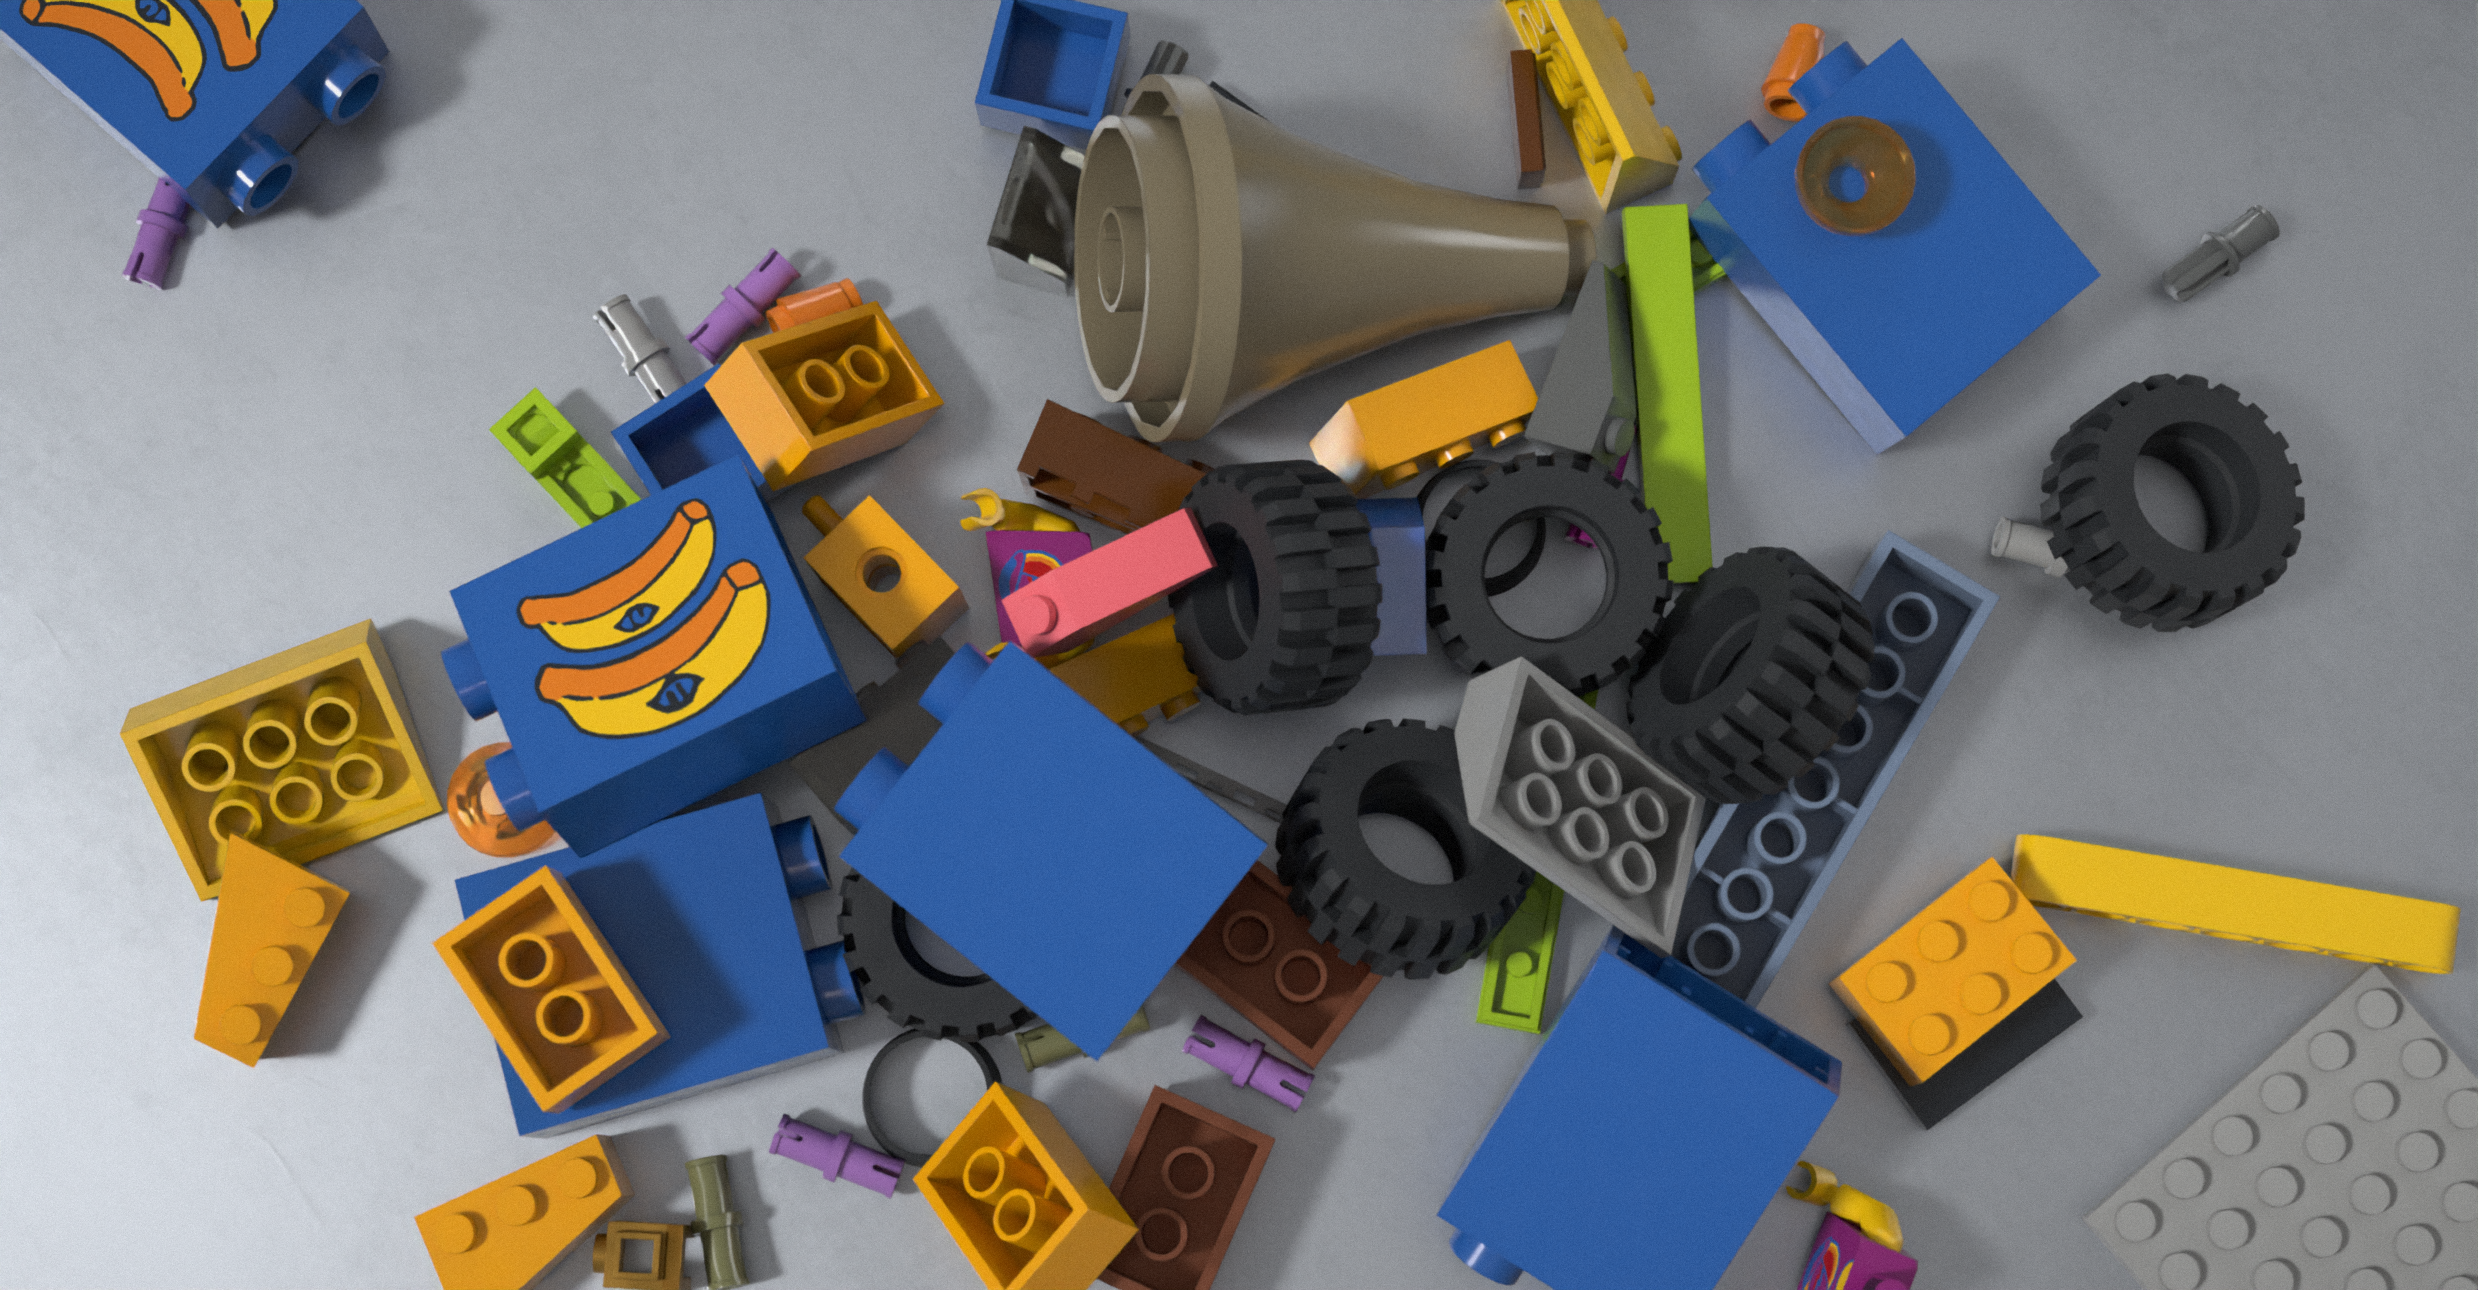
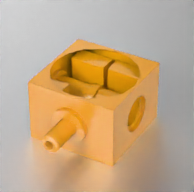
[802,495,970,669]

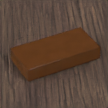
[1506,49,1546,190]

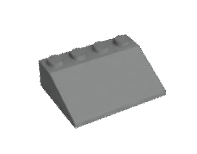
[1454,656,1706,958]

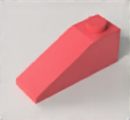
[1001,507,1218,658]

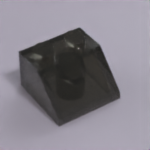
[987,125,1085,298]

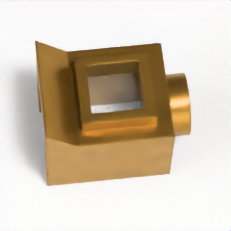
[593,1221,694,1290]

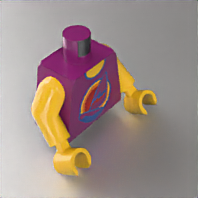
[960,488,1095,669]
[1786,1161,1918,1290]

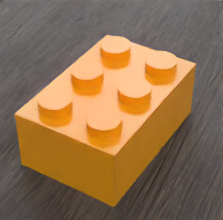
[704,300,945,491]
[1828,857,2077,1087]
[432,865,671,1114]
[913,1081,1139,1290]

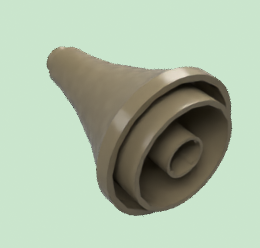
[1074,74,1597,442]

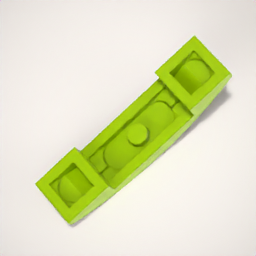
[489,387,642,528]

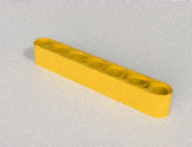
[2010,834,2461,974]

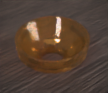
[1794,116,1916,236]
[447,742,555,858]

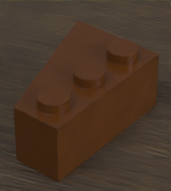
[1017,399,1215,535]

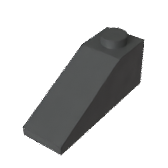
[1524,260,1636,474]

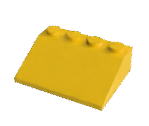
[1501,0,1682,214]
[120,618,443,902]

